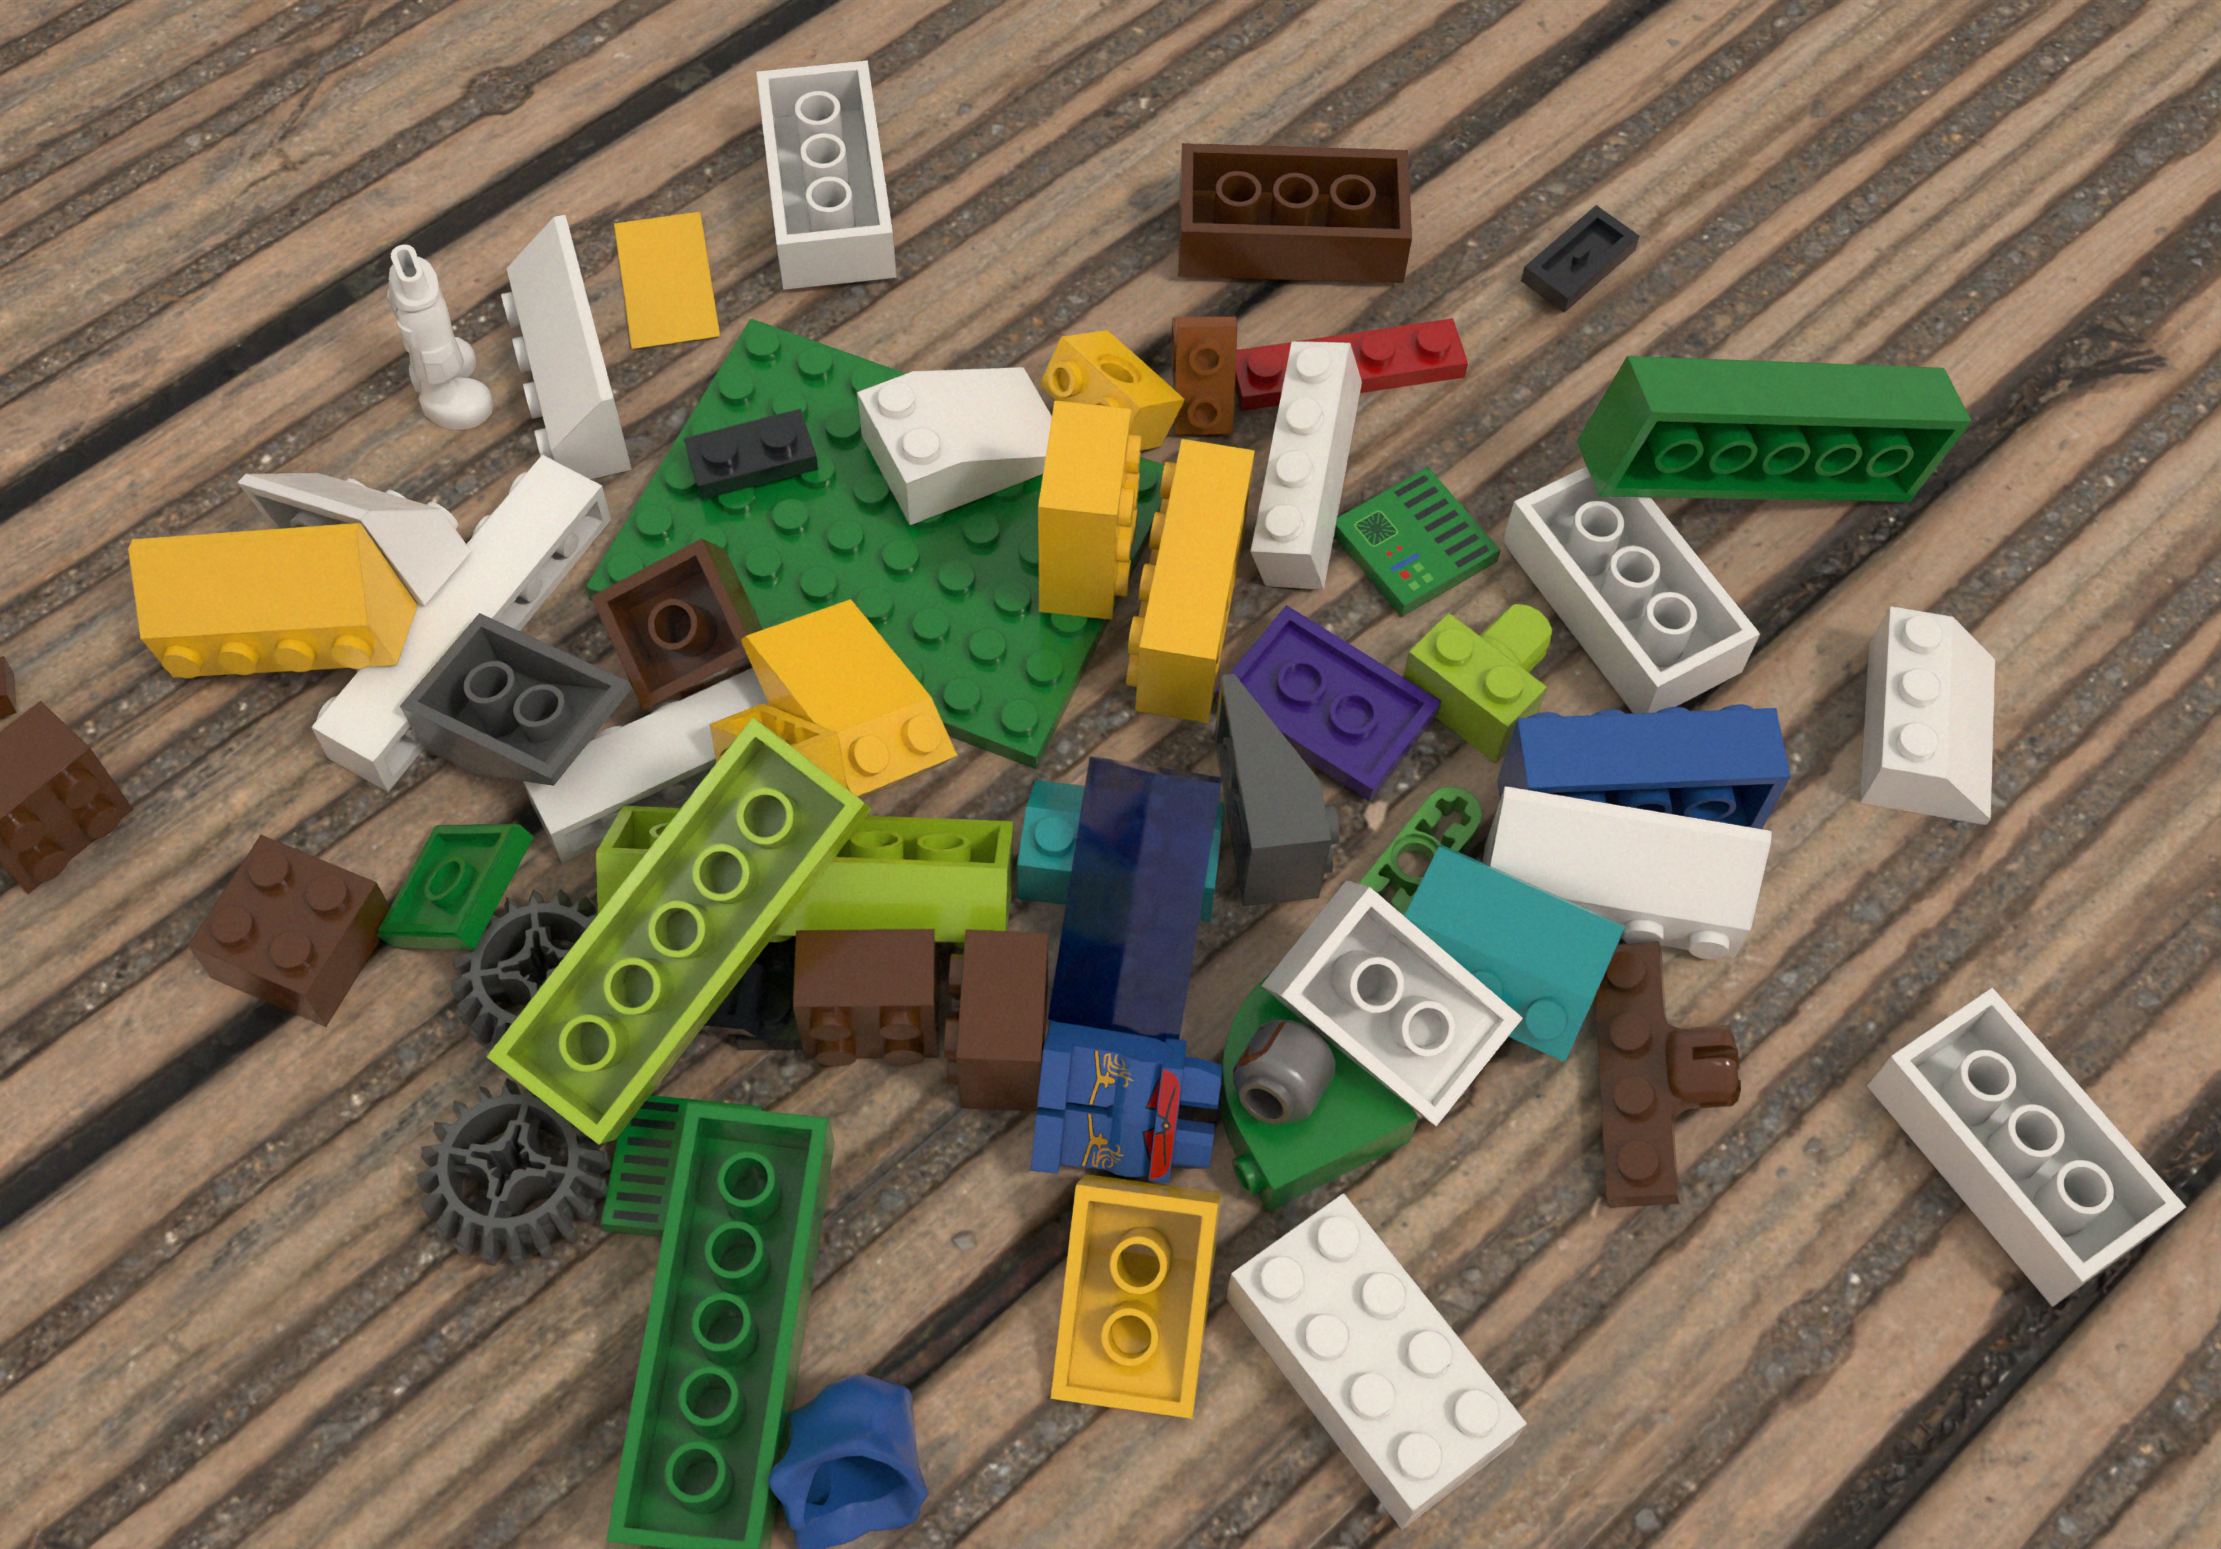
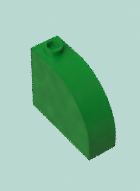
[1219,974,1419,1212]

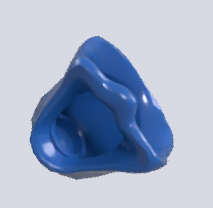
[768,1373,928,1549]

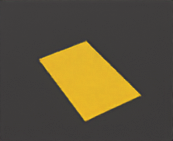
[614,212,720,349]

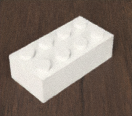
[756,60,897,290]
[1503,466,1760,714]
[1867,987,2186,1307]
[1226,1193,1527,1530]

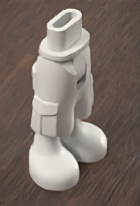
[387,244,494,430]

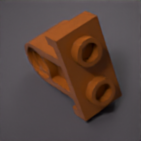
[1171,316,1237,434]

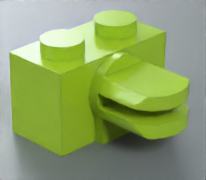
[1403,604,1552,763]

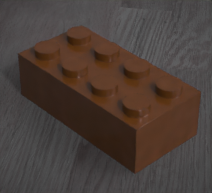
[1178,143,1412,283]

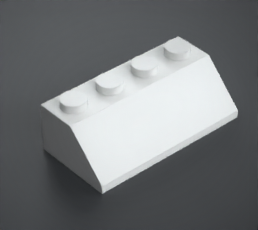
[501,215,632,479]
[1483,786,1772,960]

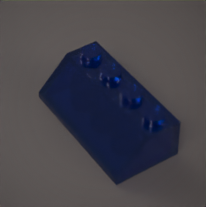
[1048,756,1222,1043]

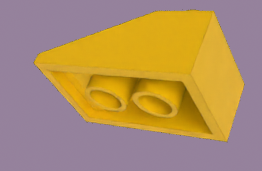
[741,599,957,800]
[1051,1174,1222,1419]

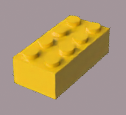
[1126,439,1255,723]

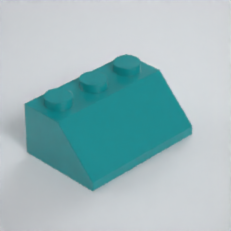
[1017,780,1224,922]
[1404,844,1625,1062]

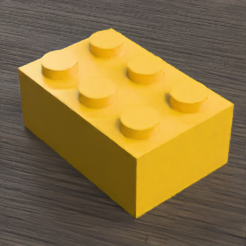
[1038,401,1142,620]

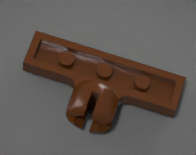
[1595,941,1741,1208]

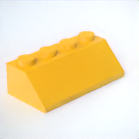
[128,523,418,678]

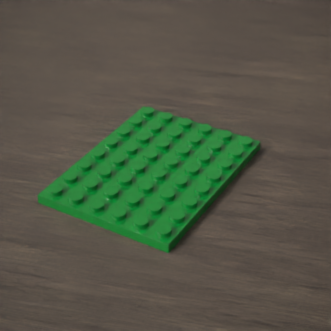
[586,319,1164,769]

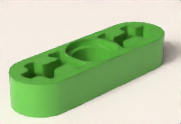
[1359,787,1482,916]

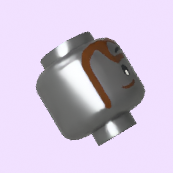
[1233,1020,1336,1125]

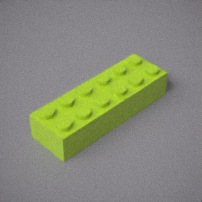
[487,717,872,1145]
[596,806,1014,949]

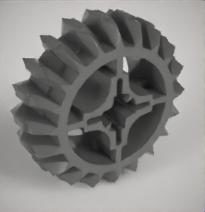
[451,889,598,1049]
[417,1078,611,1267]

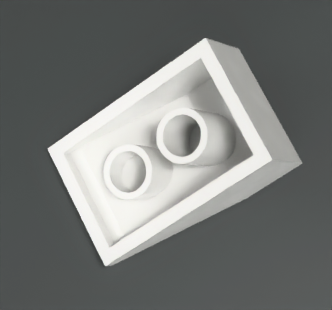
[857,367,1052,525]
[1261,880,1522,1126]

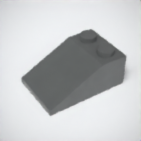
[400,613,632,786]
[1214,674,1340,906]

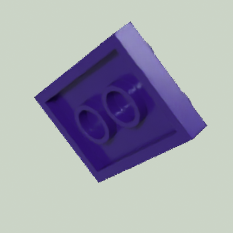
[1214,605,1442,801]

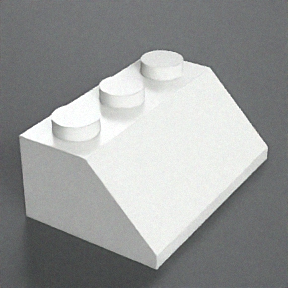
[237,473,471,605]
[1860,606,1995,825]

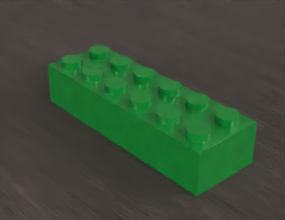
[1577,356,1972,502]
[606,1102,835,1549]

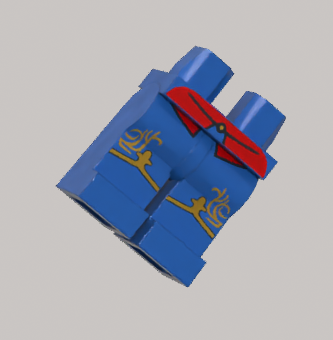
[1030,1021,1223,1183]

